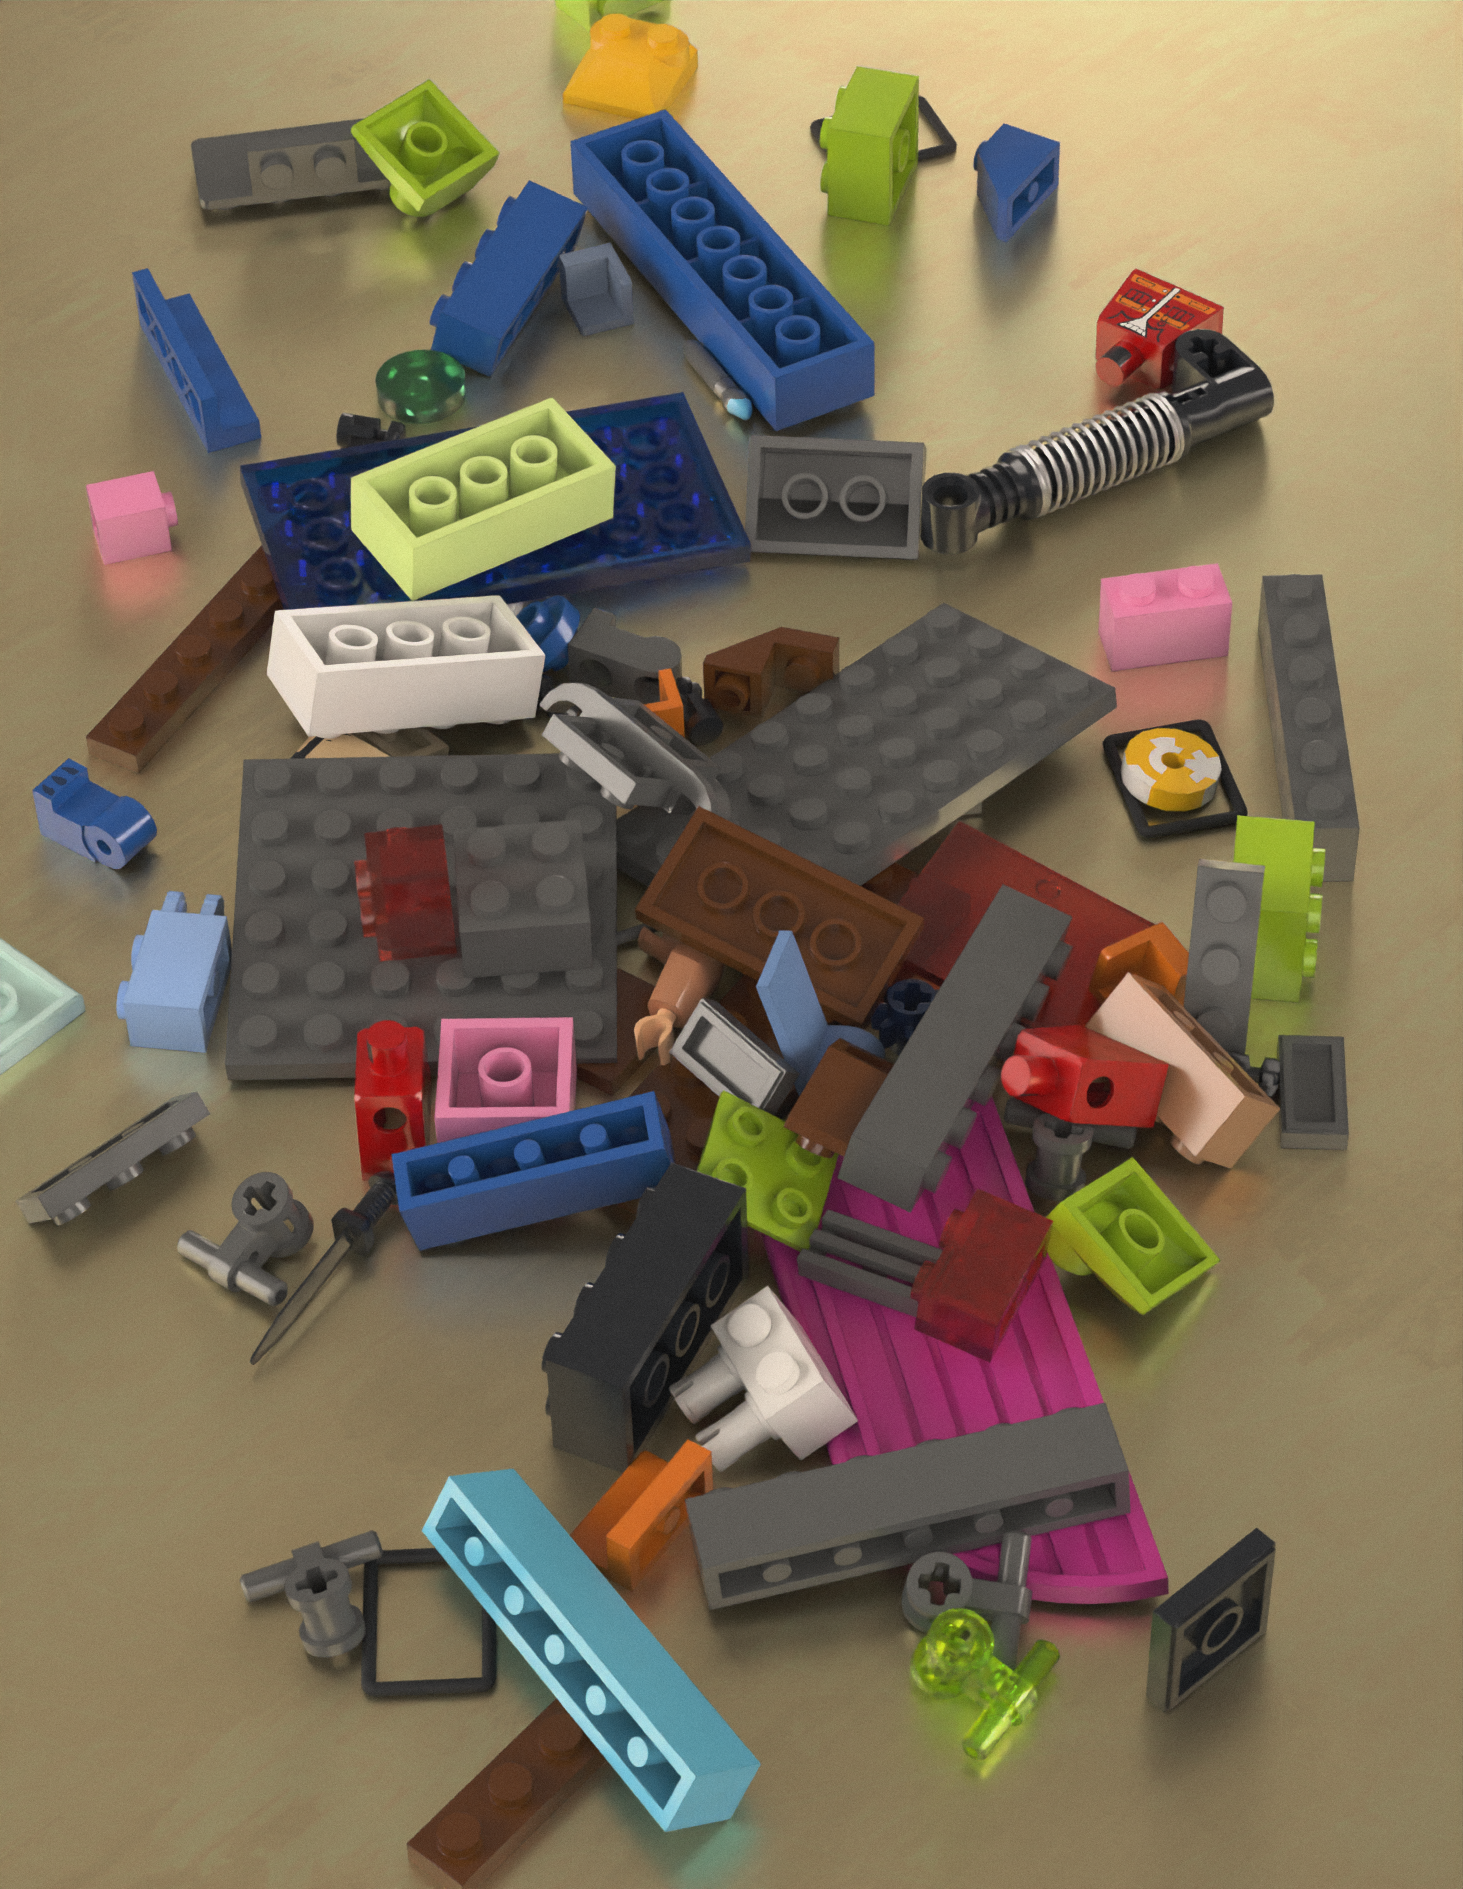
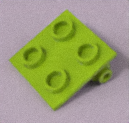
[697,1090,839,1252]

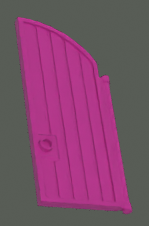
[760,1097,1169,1604]

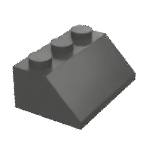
[744,435,927,560]

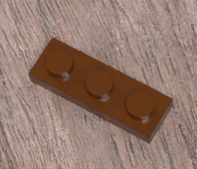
[406,1698,607,1889]

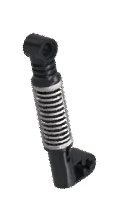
[921,329,1274,554]

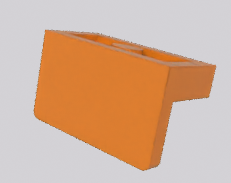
[570,1439,713,1592]

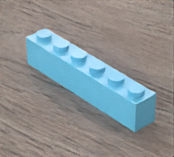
[422,1468,761,1832]

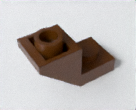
[703,627,839,718]
[783,1038,894,1158]

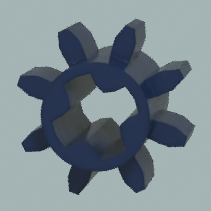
[871,979,939,1056]

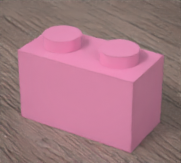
[1098,563,1232,671]

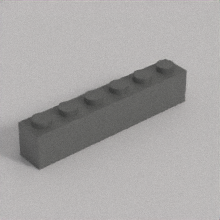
[1258,574,1360,882]
[838,884,1073,1213]
[685,1403,1130,1610]

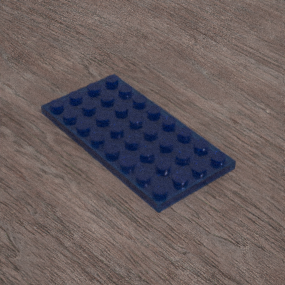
[240,392,751,610]

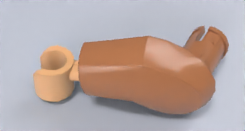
[634,926,725,1065]

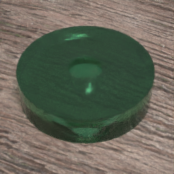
[376,350,466,424]

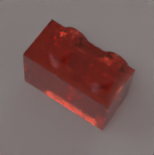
[354,824,457,962]
[910,1188,1053,1363]

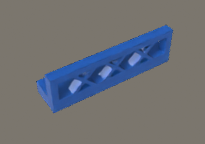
[132,268,261,453]

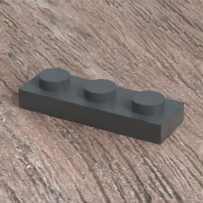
[1184,859,1265,1054]
[15,1091,210,1226]

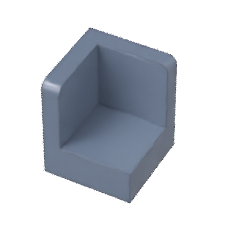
[559,243,634,336]

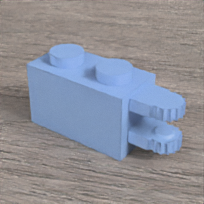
[116,891,232,1053]

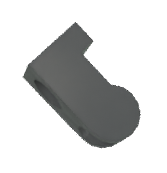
[568,608,682,704]

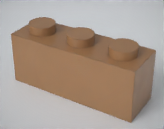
[1084,972,1280,1169]

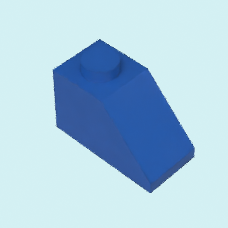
[973,123,1060,242]

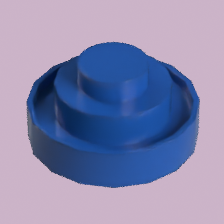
[516,595,581,672]

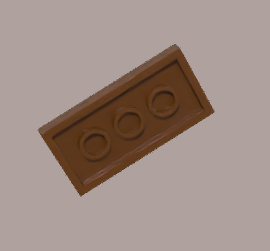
[635,806,924,1030]

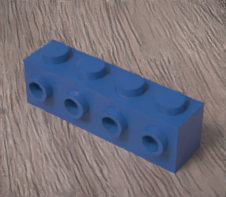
[429,180,588,377]
[391,1091,676,1251]

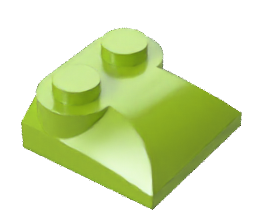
[350,79,500,217]
[1042,1157,1221,1315]

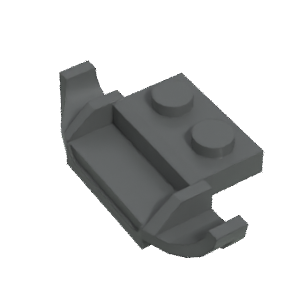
[539,683,731,821]

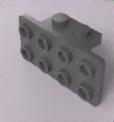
[191,118,391,210]

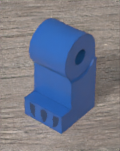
[32,758,157,869]

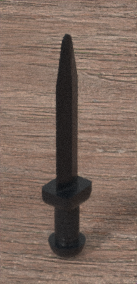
[250,1171,398,1365]

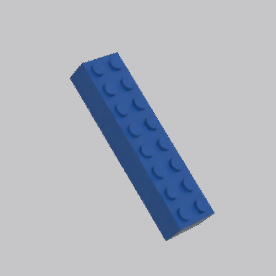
[570,109,875,431]

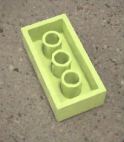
[351,397,616,601]

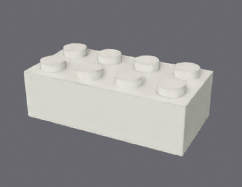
[267,595,545,739]

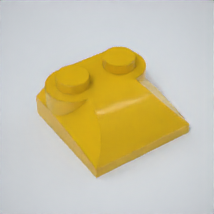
[563,13,698,119]

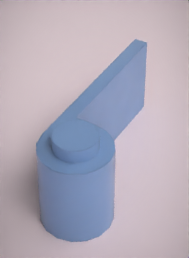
[756,931,886,1097]

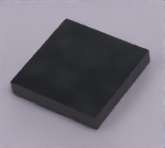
[1146,1528,1276,1713]

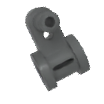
[1004,1098,1138,1201]
[177,1172,314,1306]
[239,1530,383,1658]
[901,1530,1033,1678]

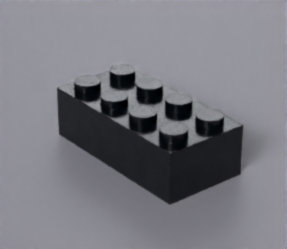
[541,1162,749,1473]

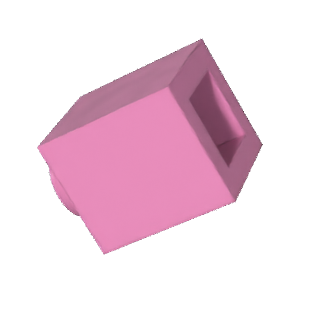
[86,471,178,565]

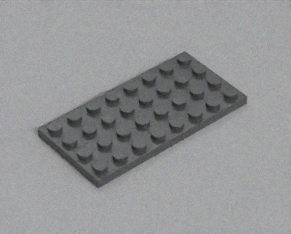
[617,603,1117,887]

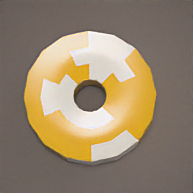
[1120,728,1222,812]

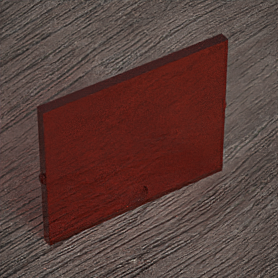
[897,821,1156,1029]

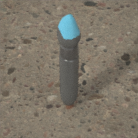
[683,339,753,420]

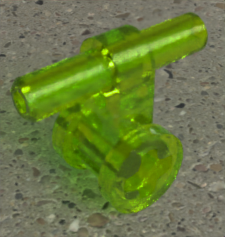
[910,1608,1060,1760]

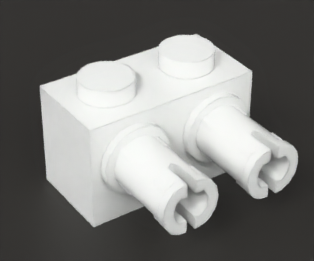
[669,1286,858,1472]

